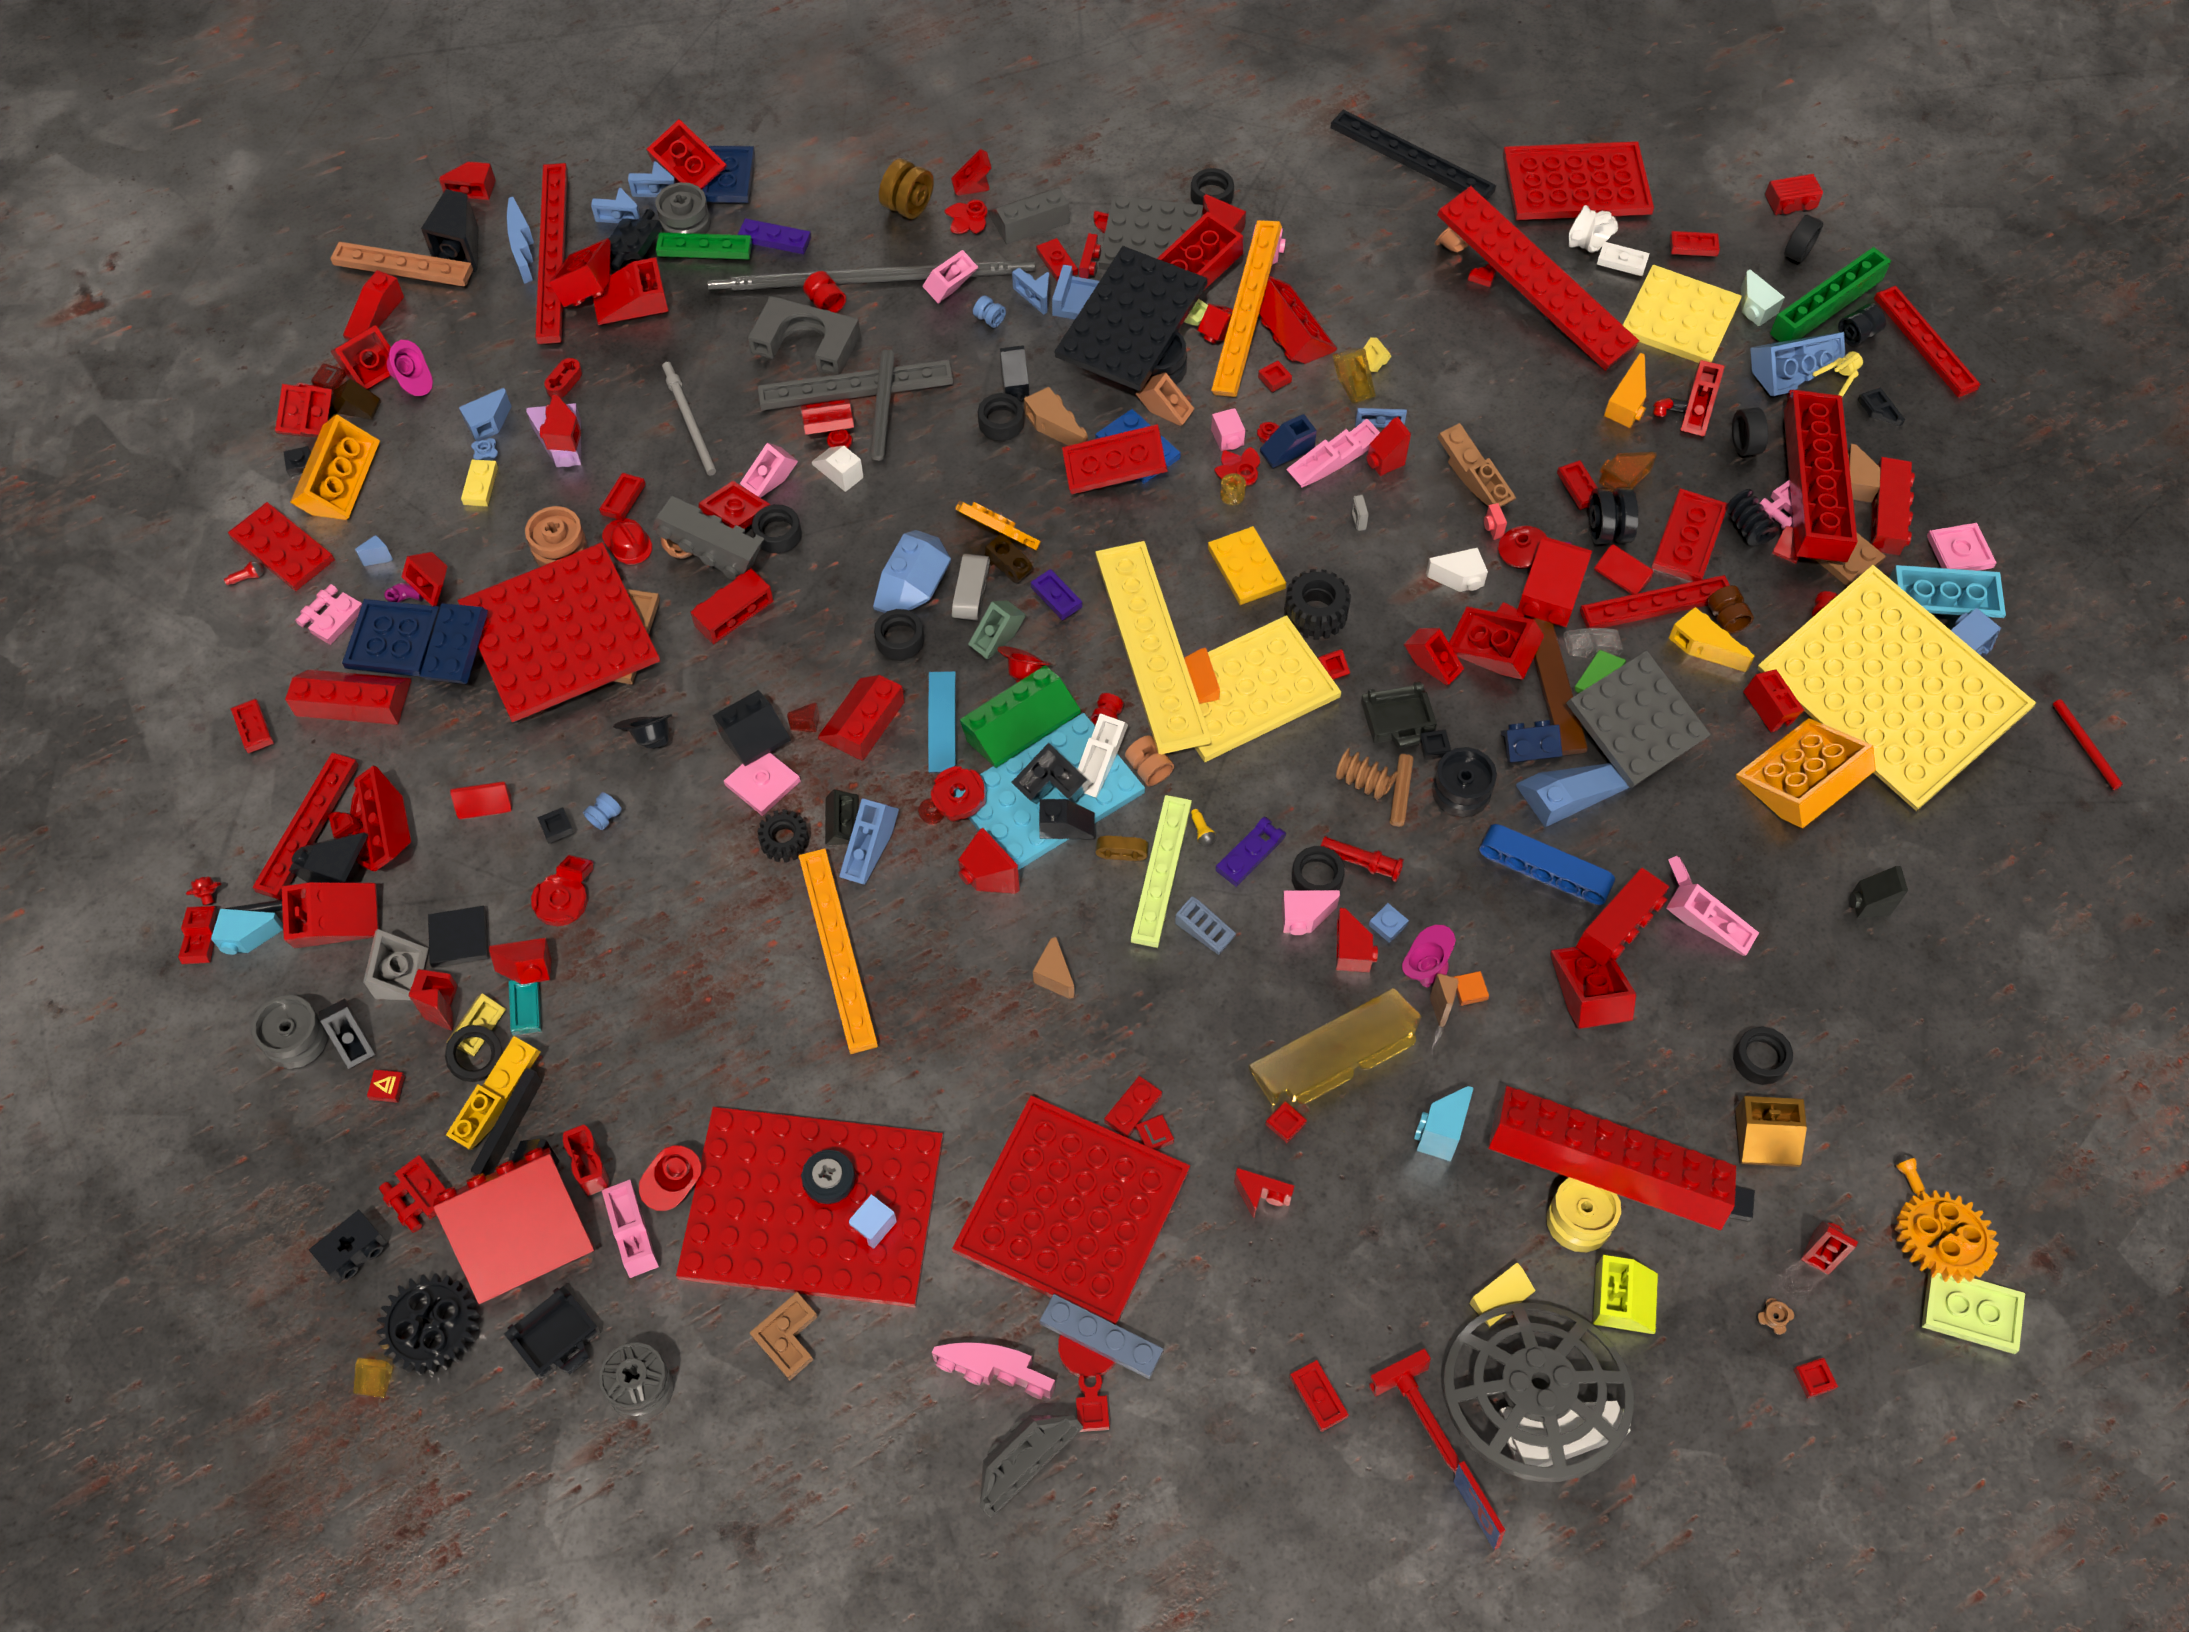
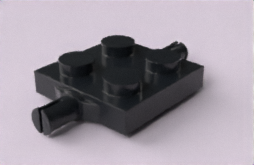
[609,209,663,271]

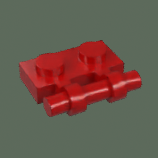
[379,1155,446,1233]

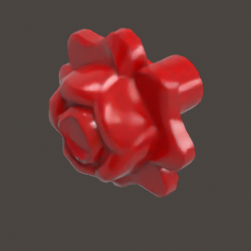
[186,876,221,905]

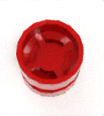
[803,271,846,313]

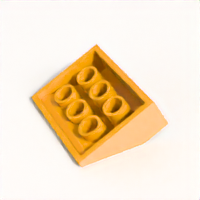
[1736,718,1876,829]

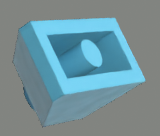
[211,909,283,955]

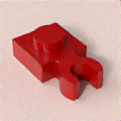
[1076,1374,1109,1432]

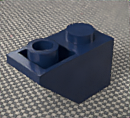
[1260,414,1317,468]

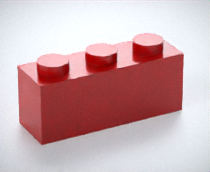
[690,569,774,645]

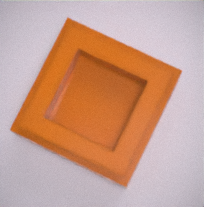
[1454,971,1489,1006]

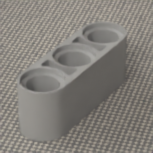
[952,554,990,621]

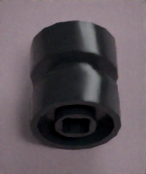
[1838,303,1886,346]

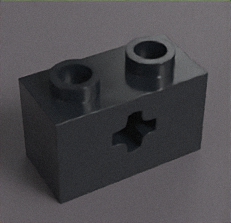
[309,1209,388,1284]

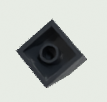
[712,690,791,766]

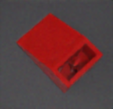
[593,257,668,325]
[282,882,379,949]

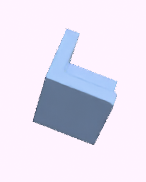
[849,1194,897,1249]

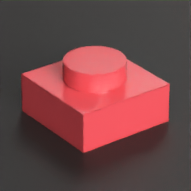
[1484,503,1507,540]

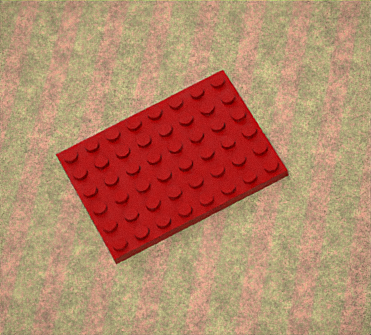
[676,1107,943,1308]

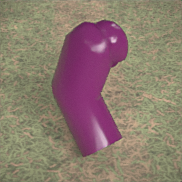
[384,583,424,602]

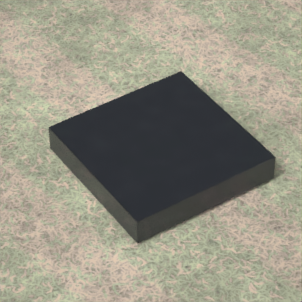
[428,905,489,968]

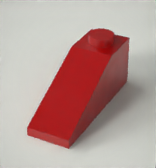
[343,270,404,340]
[1680,360,1725,437]
[1801,1221,1858,1275]

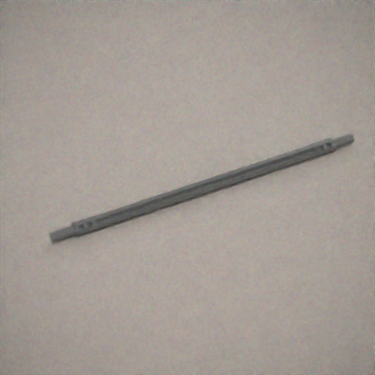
[708,260,1035,291]

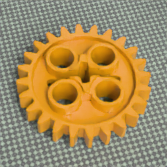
[1895,1190,1999,1283]

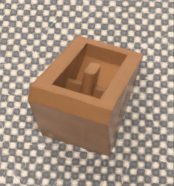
[1033,937,1074,999]

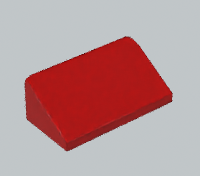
[1594,544,1654,595]
[450,781,512,819]
[409,988,453,1030]

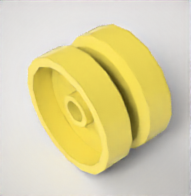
[1546,1177,1621,1253]

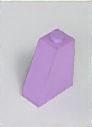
[526,403,581,467]

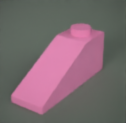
[1666,884,1759,956]

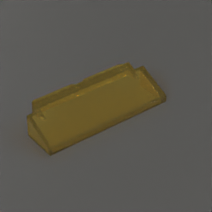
[1249,988,1421,1106]

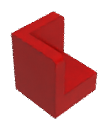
[410,969,458,1008]

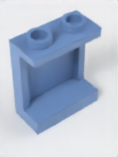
[1052,265,1099,320]

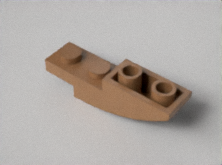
[1437,423,1516,508]

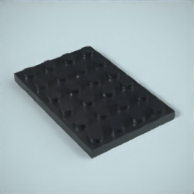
[1054,246,1207,391]

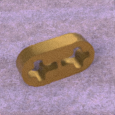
[1095,836,1148,861]

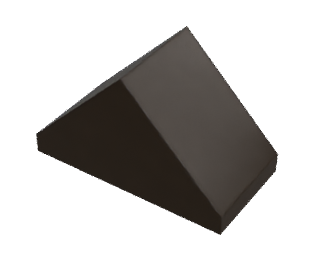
[330,379,381,420]

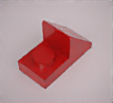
[951,148,992,196]
[1234,1168,1294,1218]

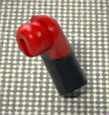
[1653,397,1687,417]

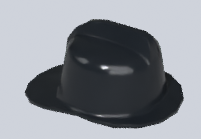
[613,714,672,748]

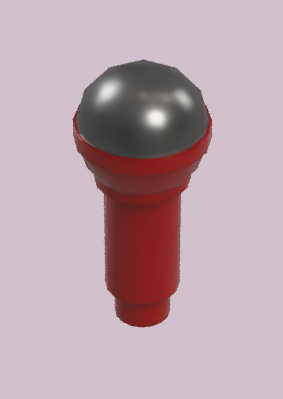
[224,561,264,586]

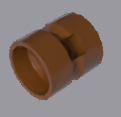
[1707,585,1754,634]

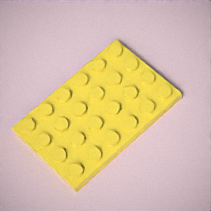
[1194,615,1341,763]

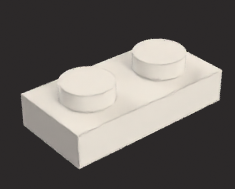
[1597,242,1650,276]

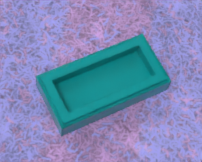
[509,980,542,1036]

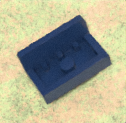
[1501,720,1562,762]

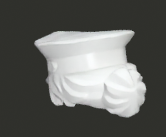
[1568,205,1618,253]

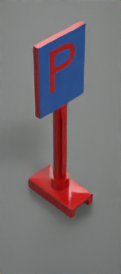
[1369,1348,1506,1550]

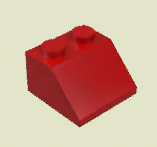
[330,325,391,389]

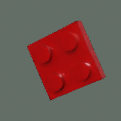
[699,481,770,529]

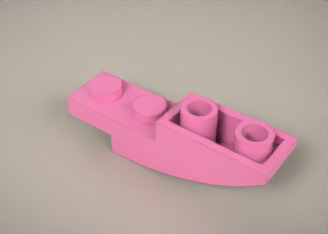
[932,1343,1055,1399]

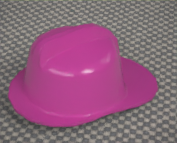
[387,340,433,396]
[1402,925,1456,988]

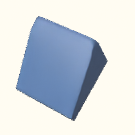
[355,535,393,566]

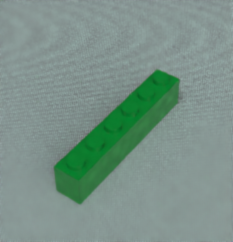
[1770,247,1891,342]

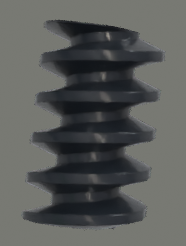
[1726,489,1779,546]

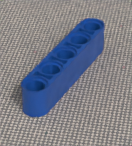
[1479,824,1615,905]

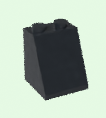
[421,189,479,272]

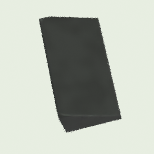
[825,789,858,845]

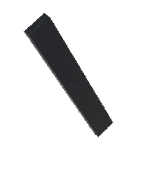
[1330,109,1496,200]

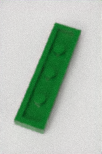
[656,232,752,259]

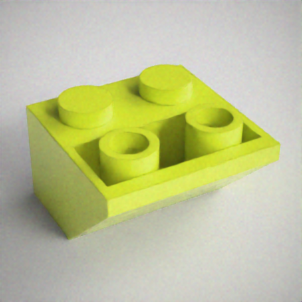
[1593,1255,1658,1334]

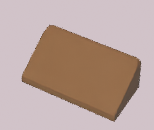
[1430,974,1459,1027]

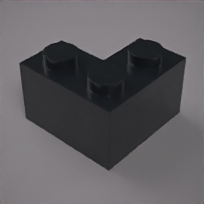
[1011,742,1093,804]

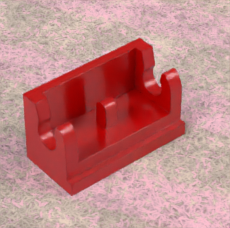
[1743,669,1804,732]

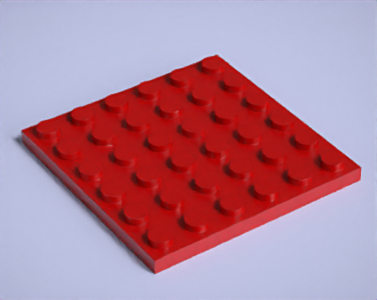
[458,542,660,723]
[952,1095,1190,1325]

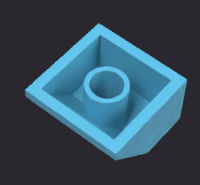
[1414,1086,1473,1161]

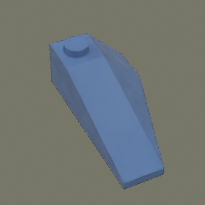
[1750,332,1845,396]
[1516,763,1630,827]

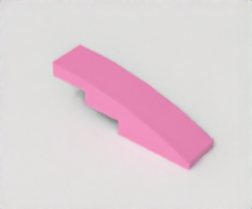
[1286,419,1380,488]

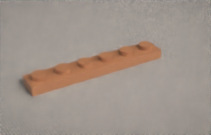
[330,242,473,287]

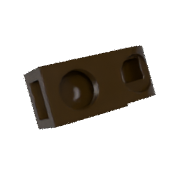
[985,533,1033,583]

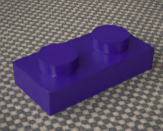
[1031,569,1082,621]

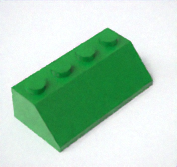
[960,665,1081,768]

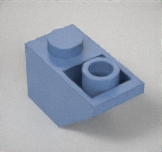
[459,388,512,441]

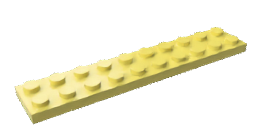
[1095,541,1211,754]

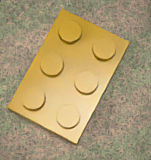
[1208,526,1286,605]

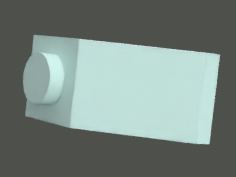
[1741,269,1785,326]

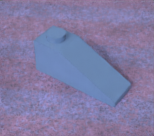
[839,798,899,885]

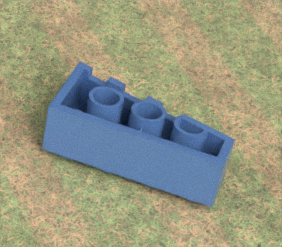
[1951,608,2001,655]

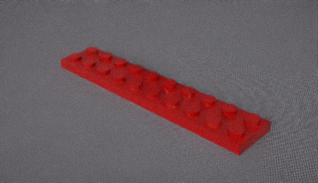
[1437,186,1640,371]

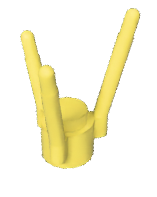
[1813,351,1863,397]

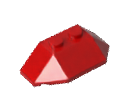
[350,766,411,872]

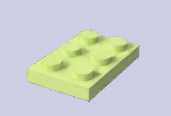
[1922,1269,2025,1354]

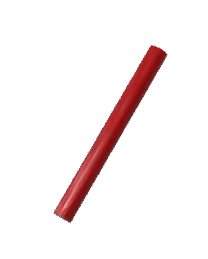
[2052,699,2123,790]

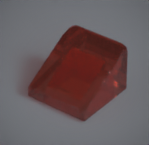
[787,703,819,732]

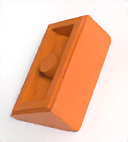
[1184,647,1220,704]

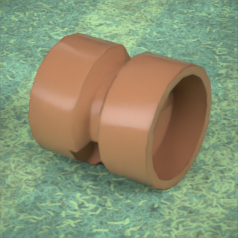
[1125,735,1174,786]

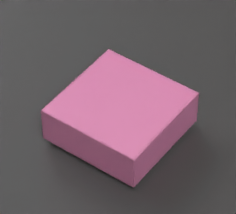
[1668,856,1693,886]

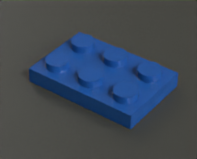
[1095,409,1181,484]

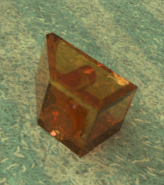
[1599,452,1657,492]

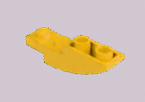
[446,1036,541,1150]

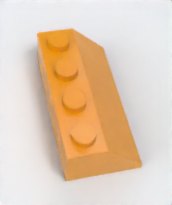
[290,414,380,520]

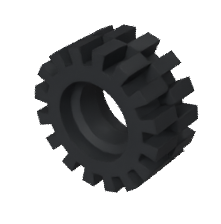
[757,809,809,863]

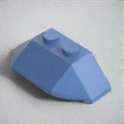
[873,530,951,613]

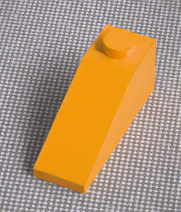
[1604,353,1646,428]

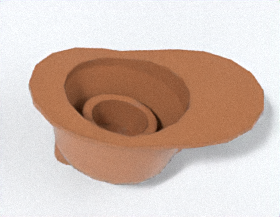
[1435,227,1469,252]

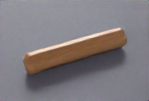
[1390,754,1413,827]

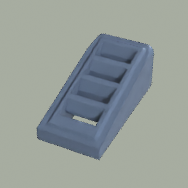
[1175,896,1236,955]

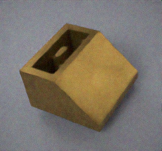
[1735,1096,1807,1167]

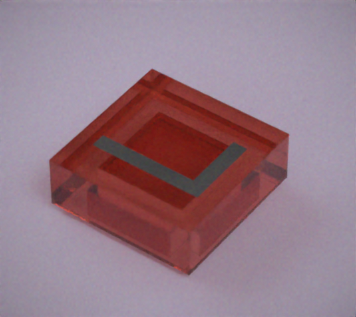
[311,363,346,392]

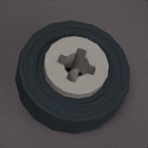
[801,1149,856,1204]

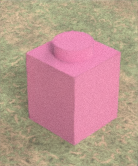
[1211,408,1245,452]

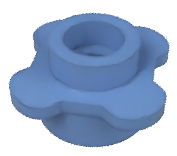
[471,438,498,461]

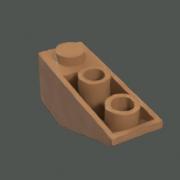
[1024,387,1088,446]

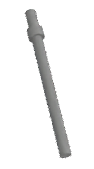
[662,362,716,476]

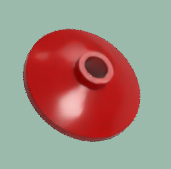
[1498,526,1547,568]

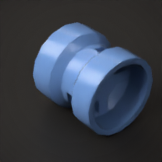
[973,295,1006,328]
[583,792,622,830]

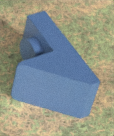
[628,161,675,197]
[591,188,640,223]
[1012,268,1050,315]

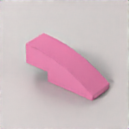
[602,1180,659,1278]

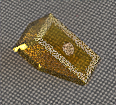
[1333,348,1376,403]

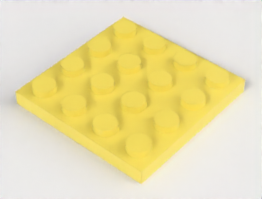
[1623,265,1742,363]

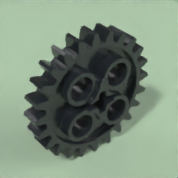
[376,1273,480,1375]

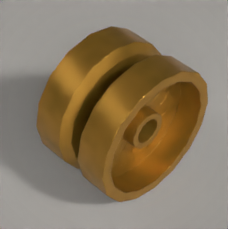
[879,158,934,219]

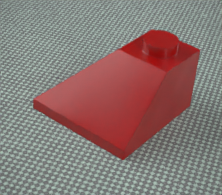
[958,828,1020,894]

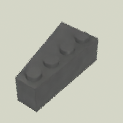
[653,495,764,580]

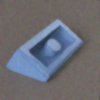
[1355,408,1407,428]

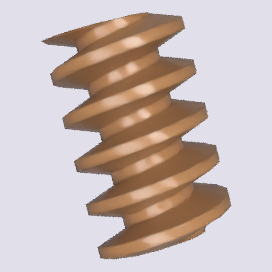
[1336,747,1398,800]

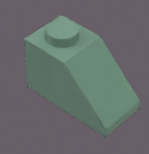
[968,600,1026,659]

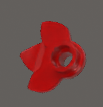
[944,200,988,234]
[1214,447,1260,486]

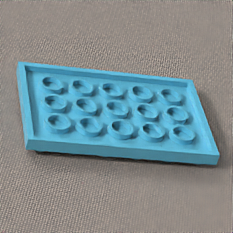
[953,713,1145,870]

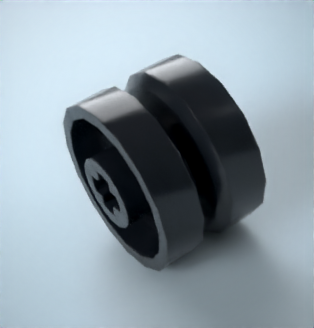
[1150,332,1187,384]
[1588,487,1638,544]
[1432,747,1497,817]

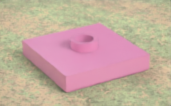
[1927,523,1996,571]
[724,753,801,816]

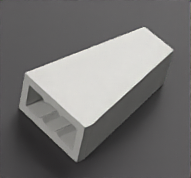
[1498,1401,1631,1467]

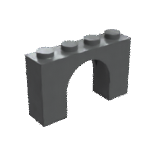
[748,296,861,375]

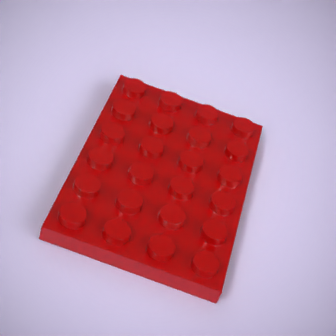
[1503,141,1654,220]

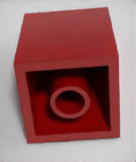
[1517,536,1592,628]

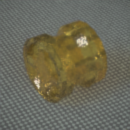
[1220,473,1246,505]

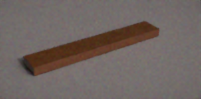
[1533,618,1588,756]

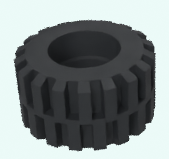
[1284,569,1351,640]

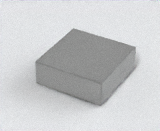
[1351,495,1369,531]

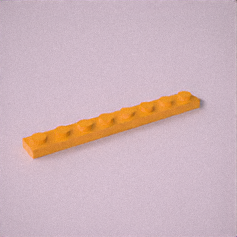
[1211,220,1282,397]
[799,849,878,1055]

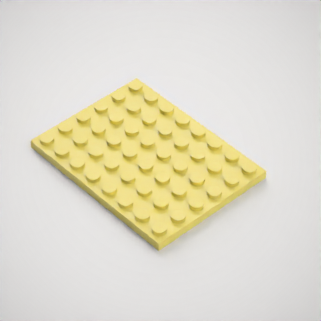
[1757,565,2036,811]

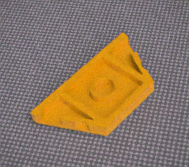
[955,500,1041,550]

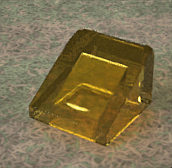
[353,1358,393,1398]

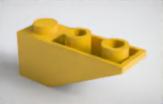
[1669,607,1755,672]

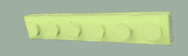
[1131,795,1192,948]

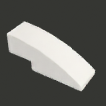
[1078,714,1128,798]

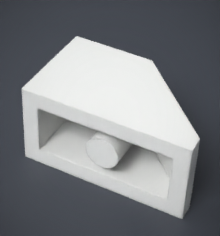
[812,446,864,492]
[1426,548,1488,592]

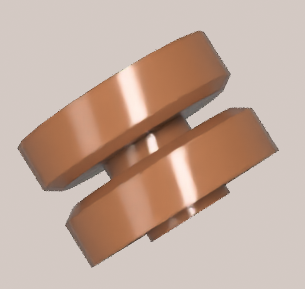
[525,506,588,567]

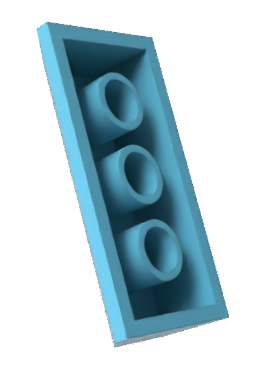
[1889,565,2006,618]

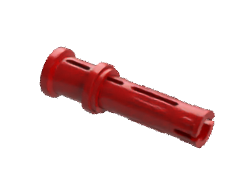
[1321,836,1404,882]

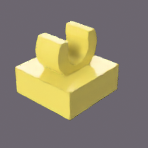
[1358,337,1392,372]

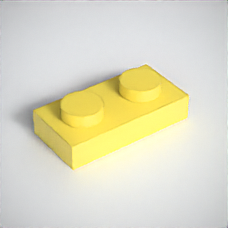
[461,459,498,506]

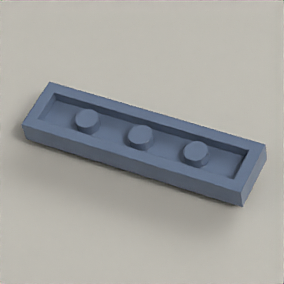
[1040,1294,1163,1379]

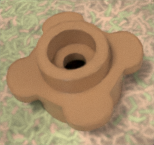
[1757,1298,1794,1335]

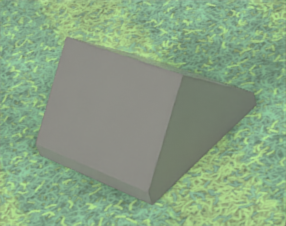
[363,929,429,1001]

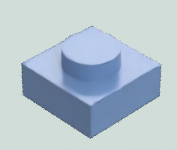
[1369,903,1409,943]

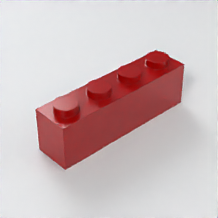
[1869,457,1915,556]
[1576,868,1670,967]

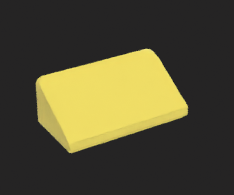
[446,993,506,1057]
[1469,1263,1535,1328]

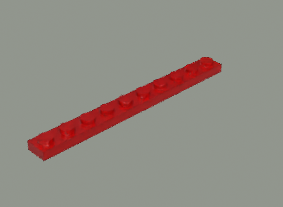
[535,163,568,344]

